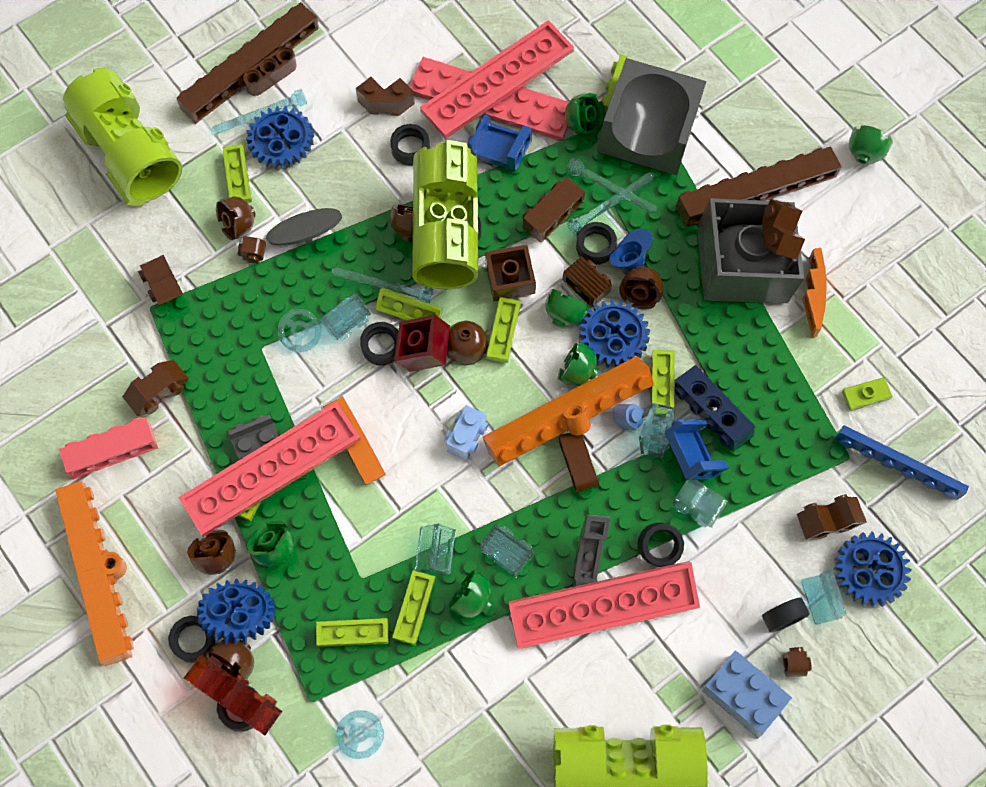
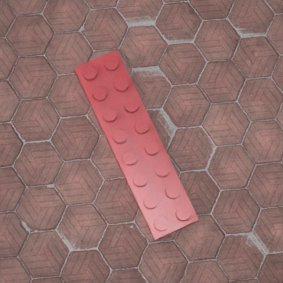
[420,20,574,139]
[409,57,568,141]
[178,402,361,537]
[508,561,700,649]

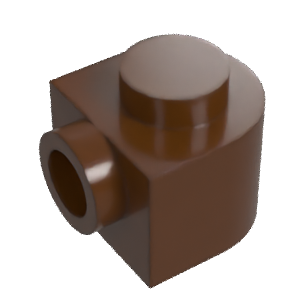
[238,236,266,264]
[782,647,812,677]

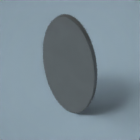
[266,208,342,246]

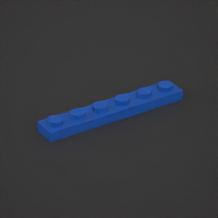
[834,425,969,500]

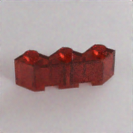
[183,655,283,736]

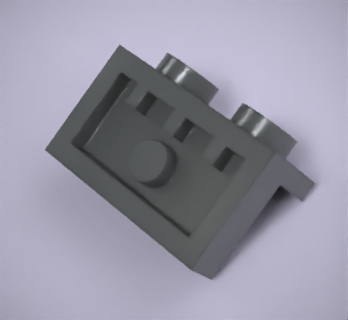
[227,415,278,460]

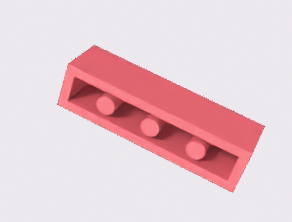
[59,417,158,480]

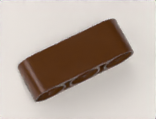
[243,47,297,96]
[558,433,599,493]

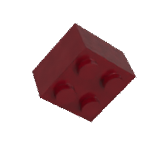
[394,315,450,372]

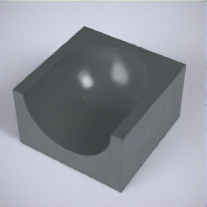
[597,58,707,175]
[697,198,804,303]

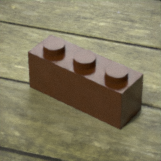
[523,176,585,243]

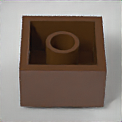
[485,245,536,301]

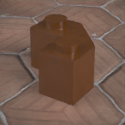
[355,77,415,116]
[762,198,805,259]
[138,255,183,305]
[122,360,189,416]
[797,494,867,540]

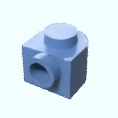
[613,404,644,430]

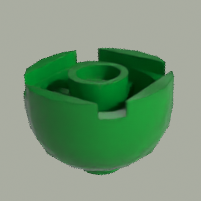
[565,93,605,135]
[848,125,893,165]
[545,289,590,329]
[557,341,598,386]
[246,521,294,567]
[448,570,493,618]

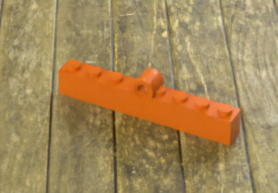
[482,356,654,467]
[55,481,134,666]

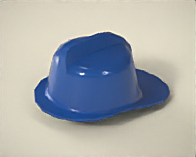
[609,229,653,274]

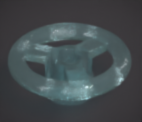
[278,309,322,352]
[336,710,384,759]

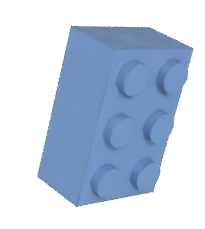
[702,650,792,738]

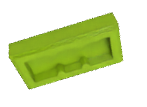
[842,377,893,411]

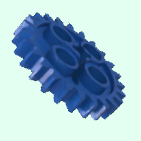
[246,106,314,169]
[579,299,650,368]
[834,531,912,607]
[197,579,275,645]

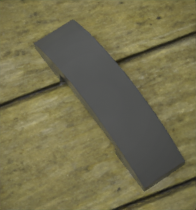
[572,515,611,587]

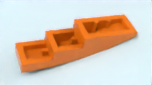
[802,248,827,338]
[323,396,386,485]

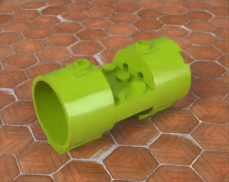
[63,68,182,206]
[412,140,478,290]
[553,724,708,787]

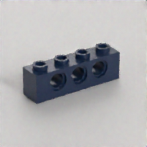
[674,365,755,451]

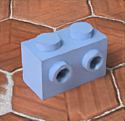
[444,405,488,461]

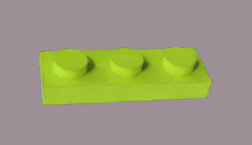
[601,54,628,116]
[222,144,252,203]
[375,288,443,320]
[487,297,521,363]
[651,350,675,415]
[392,570,436,646]
[316,618,389,647]

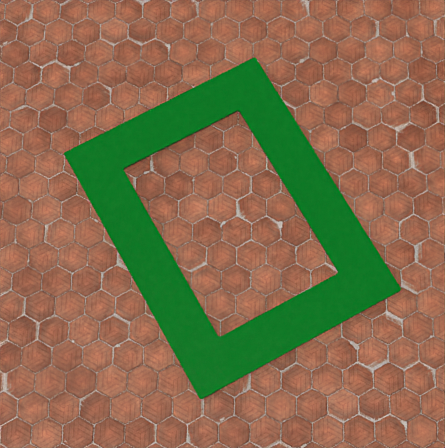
[150,125,850,702]

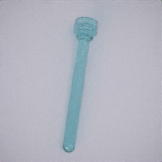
[212,88,307,134]
[566,157,657,213]
[567,172,654,236]
[331,267,434,304]

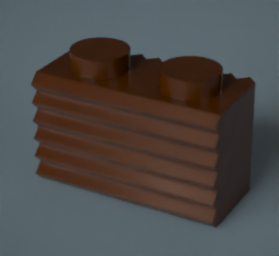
[562,256,612,308]

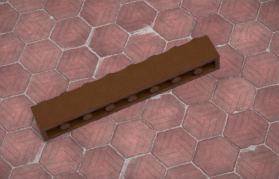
[176,2,319,124]
[676,146,842,227]

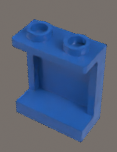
[467,114,532,172]
[665,418,729,480]

